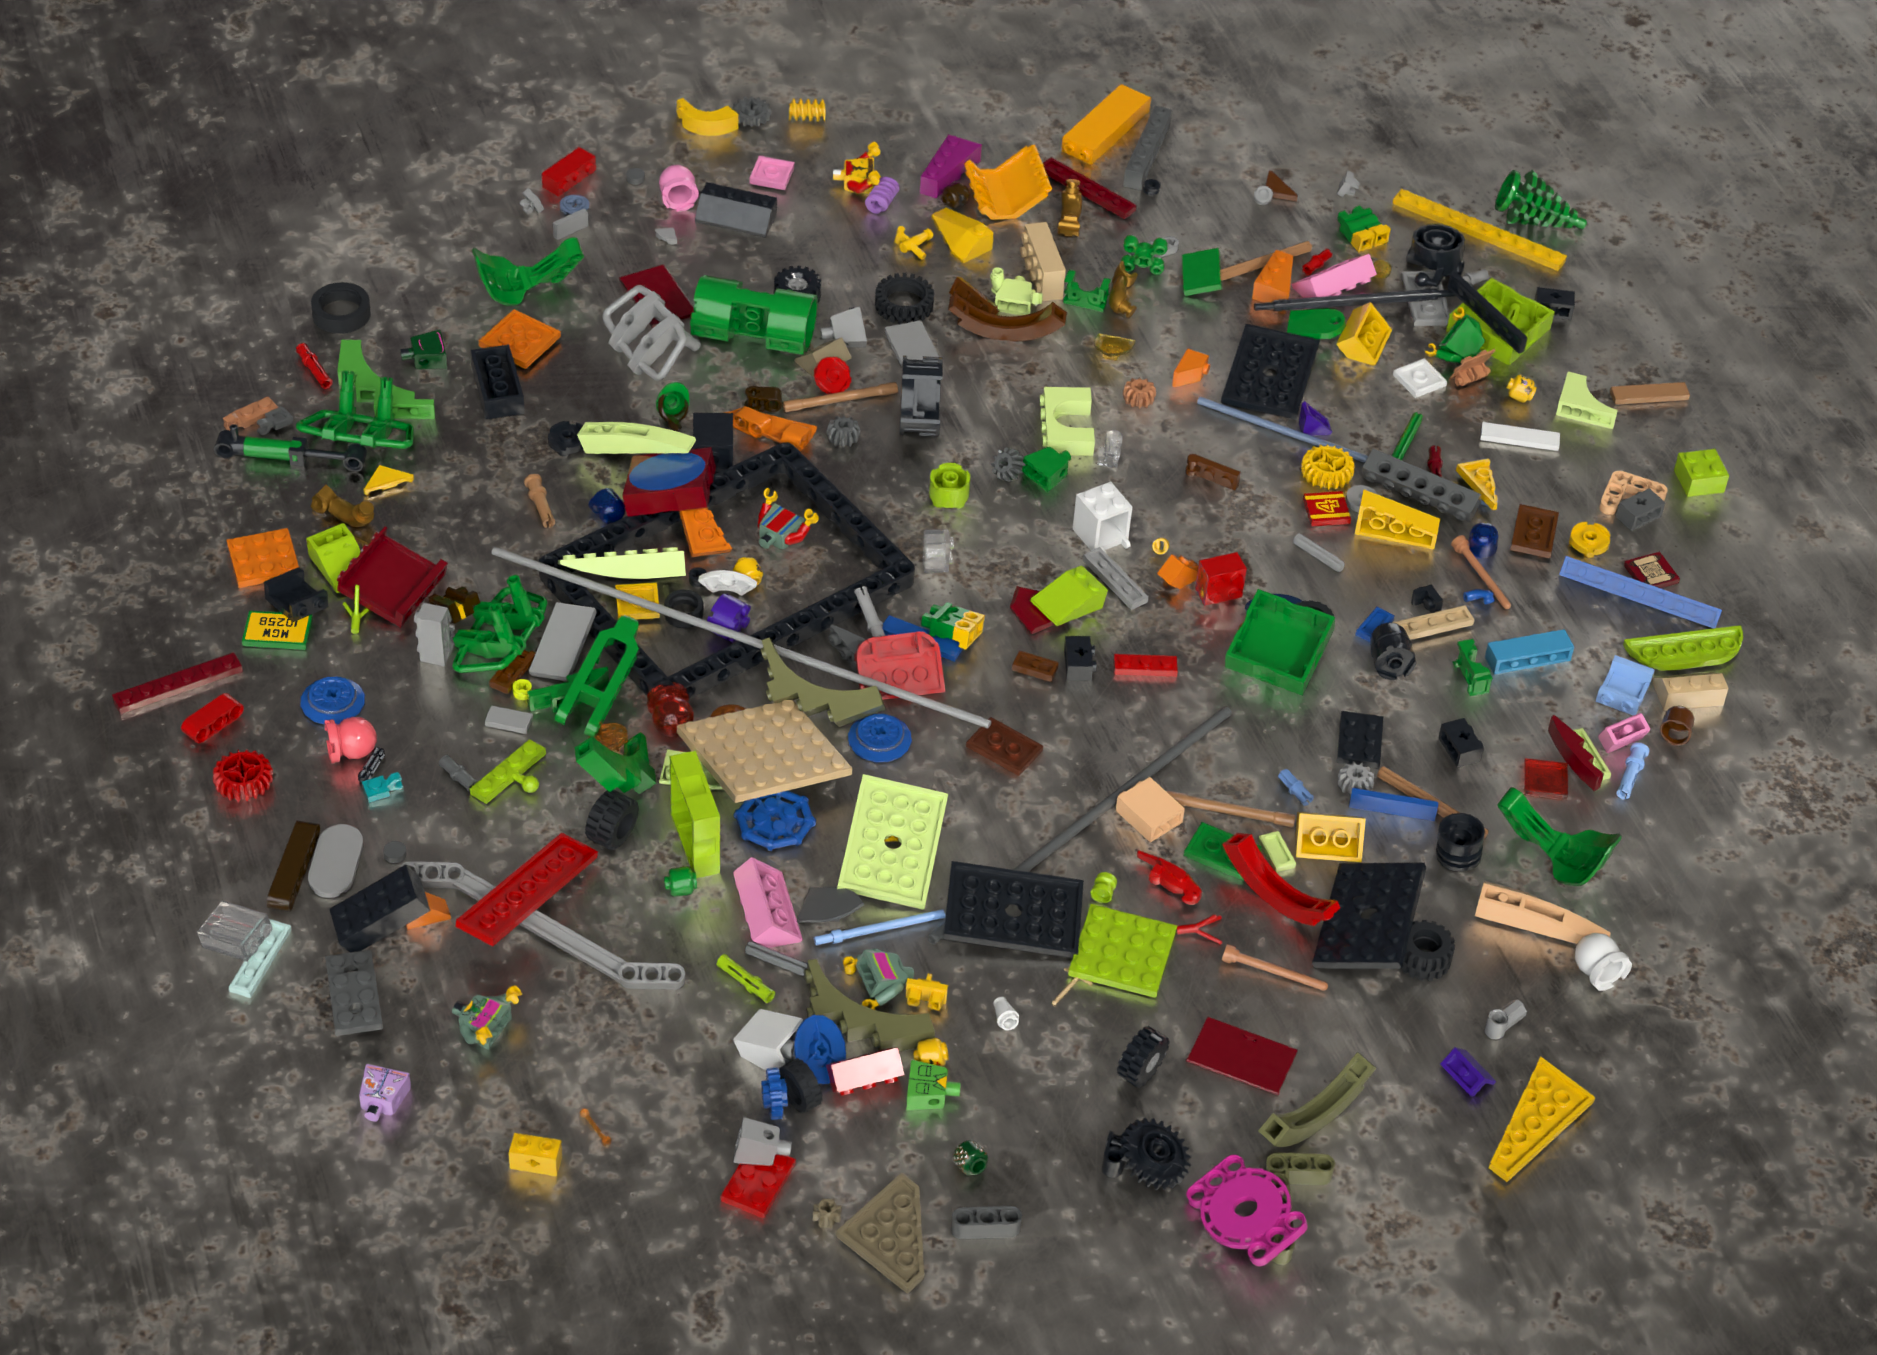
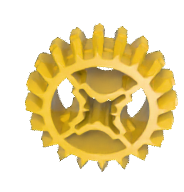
[1301,444,1355,490]

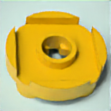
[1569,522,1610,558]

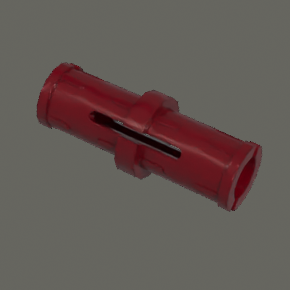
[1427,445,1443,477]

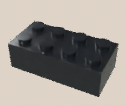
[470,344,525,420]
[329,865,431,953]

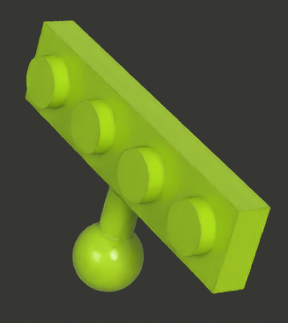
[470,739,546,804]

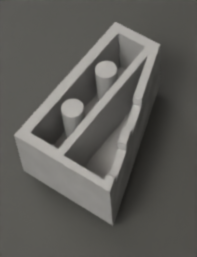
[414,603,455,666]

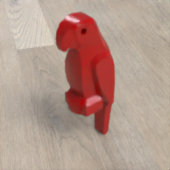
[1137,850,1202,905]

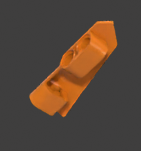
[724,406,817,452]

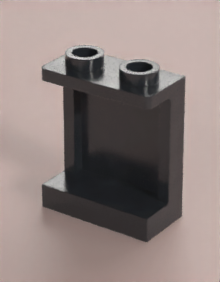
[264,567,328,622]

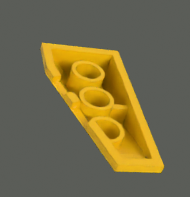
[931,208,994,263]

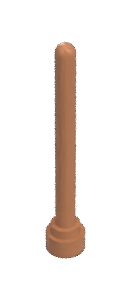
[1451,535,1511,609]
[1222,944,1328,991]

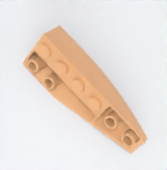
[1475,881,1611,944]

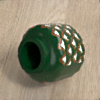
[953,1140,988,1176]

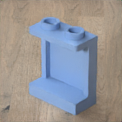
[1596,655,1655,716]

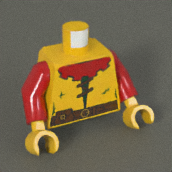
[833,142,881,194]

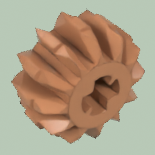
[1123,377,1156,409]

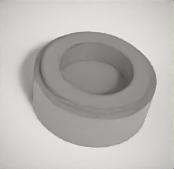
[1254,186,1273,205]

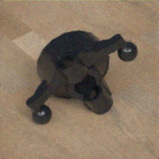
[1406,224,1465,287]

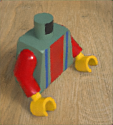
[757,488,819,549]

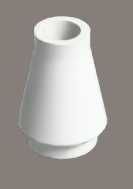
[993,997,1019,1030]

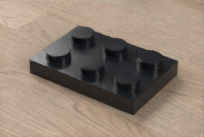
[1337,711,1384,769]

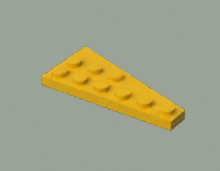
[1489,1056,1595,1182]

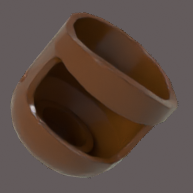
[1660,705,1695,746]

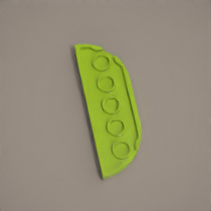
[1623,625,1743,671]

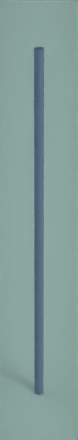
[1197,397,1489,507]

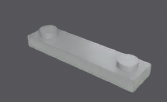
[1083,547,1148,610]

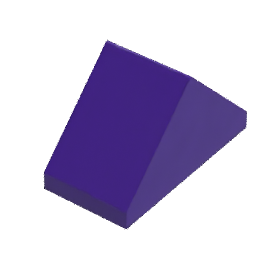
[1298,401,1332,436]

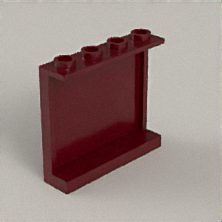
[337,526,448,628]

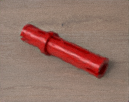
[296,343,333,389]

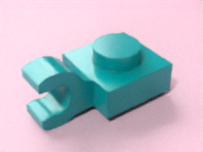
[362,772,403,803]

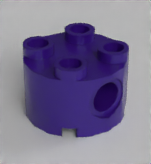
[707,593,751,643]

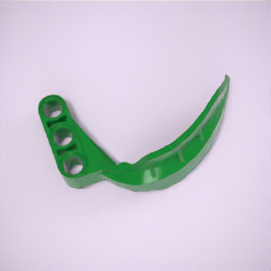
[472,237,584,306]
[1497,787,1622,886]

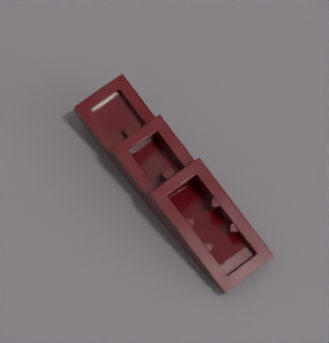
[1548,715,1604,791]

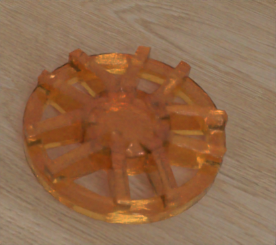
[588,723,628,752]

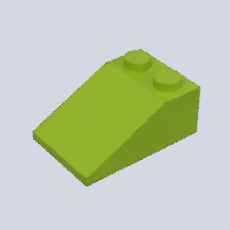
[1031,565,1108,626]

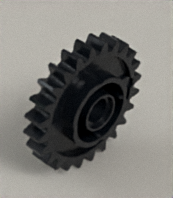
[1118,1117,1191,1190]

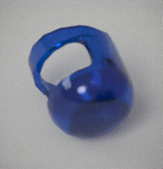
[588,488,626,524]
[1468,522,1499,558]

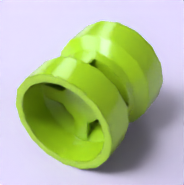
[1090,872,1117,903]

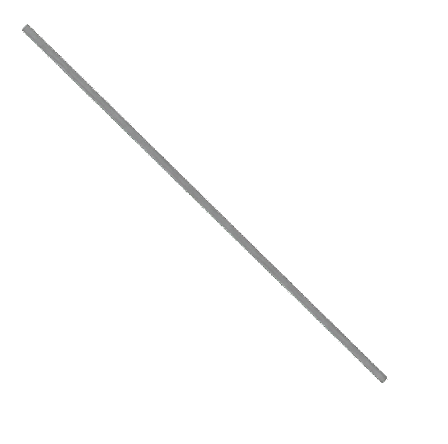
[492,547,991,728]

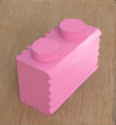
[1598,713,1650,753]

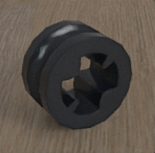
[1143,179,1160,196]
[689,567,707,588]

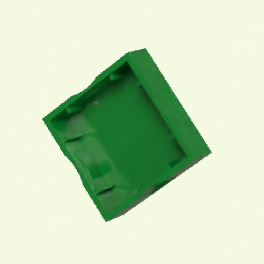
[1225,589,1335,696]

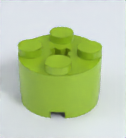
[929,463,970,508]

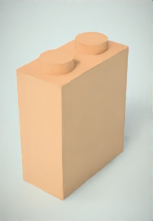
[1116,777,1185,843]

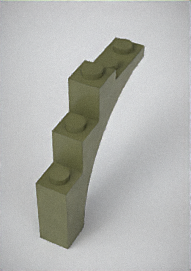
[760,638,886,727]
[804,959,935,1052]

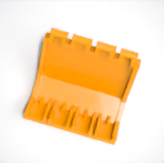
[964,145,1052,220]

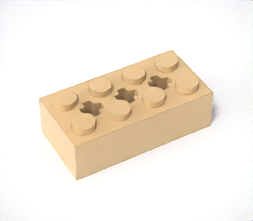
[1020,222,1066,301]

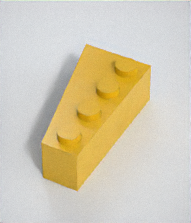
[1355,489,1440,549]

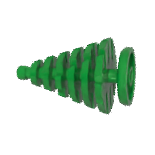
[1495,169,1587,229]

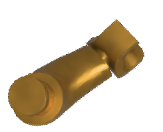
[1058,179,1082,237]
[1109,261,1138,318]
[310,485,374,528]

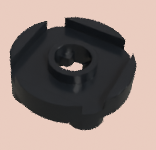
[548,421,583,457]

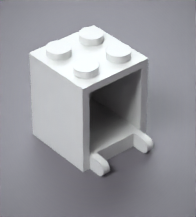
[1073,482,1132,553]

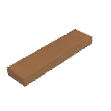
[1610,382,1690,405]

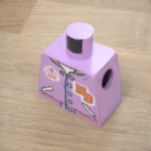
[360,1064,411,1121]

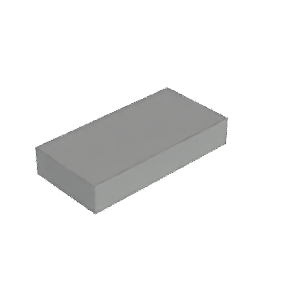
[553,209,588,240]
[485,706,533,734]

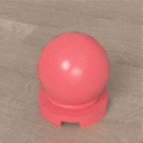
[324,717,377,763]

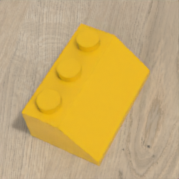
[1336,302,1392,365]
[1296,812,1365,862]

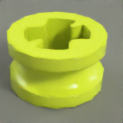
[512,679,532,700]

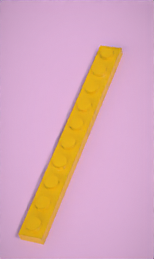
[1392,189,1567,271]

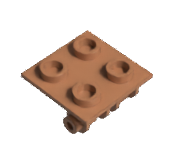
[1449,349,1495,386]

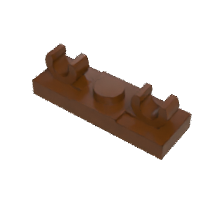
[949,277,1000,315]

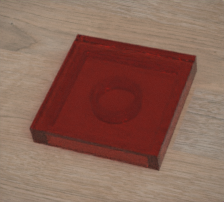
[1524,758,1568,800]

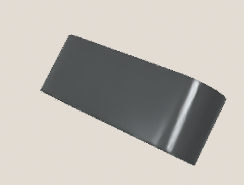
[951,1206,1022,1239]

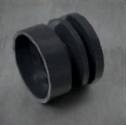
[1436,813,1485,872]

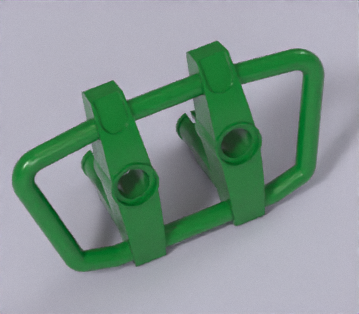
[296,370,414,449]
[452,575,547,673]

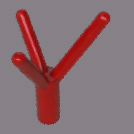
[1177,914,1222,945]

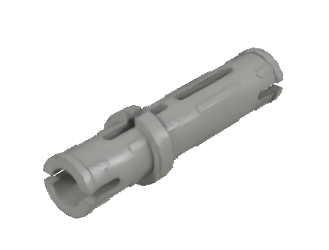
[854,586,885,637]

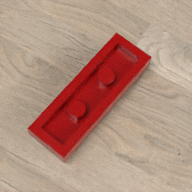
[1114,654,1178,677]

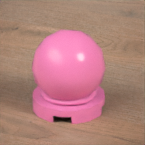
[659,165,699,211]

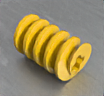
[789,98,825,122]

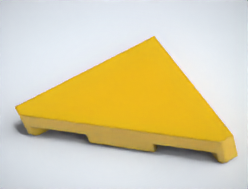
[363,465,414,495]

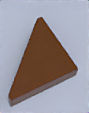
[1266,170,1298,202]

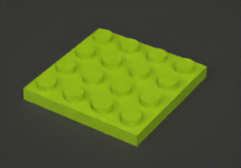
[1068,904,1178,998]

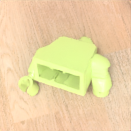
[990,267,1043,315]

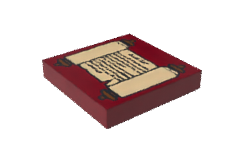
[1624,552,1680,588]

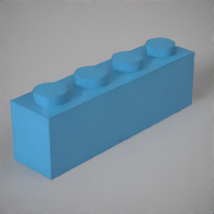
[1485,629,1574,675]

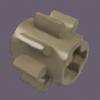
[812,1198,842,1229]

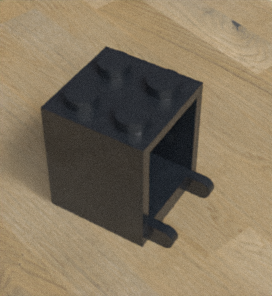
[691,413,733,475]

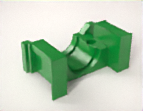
[1063,270,1111,312]
[1452,639,1493,696]

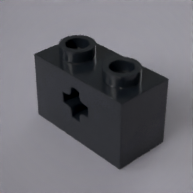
[1534,287,1575,320]
[1064,636,1097,681]
[1438,718,1484,768]

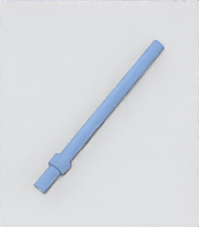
[814,909,945,945]

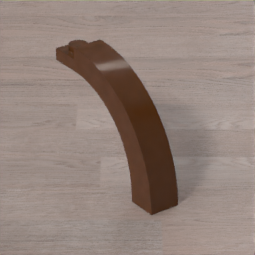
[948,293,1067,341]

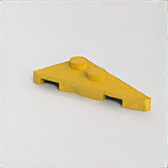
[1455,458,1498,510]

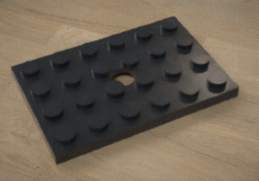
[1221,324,1320,420]
[943,861,1084,958]
[1312,862,1426,969]

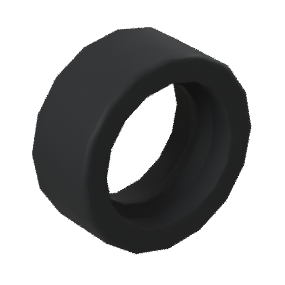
[664,589,704,628]

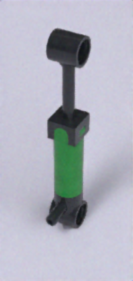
[214,424,367,472]

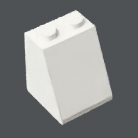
[733,1009,803,1070]

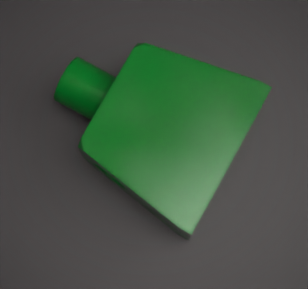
[1022,447,1071,492]

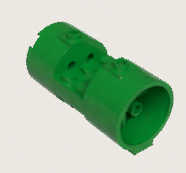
[690,275,818,355]

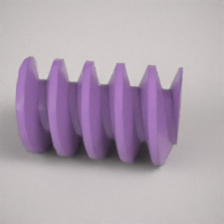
[865,177,900,214]

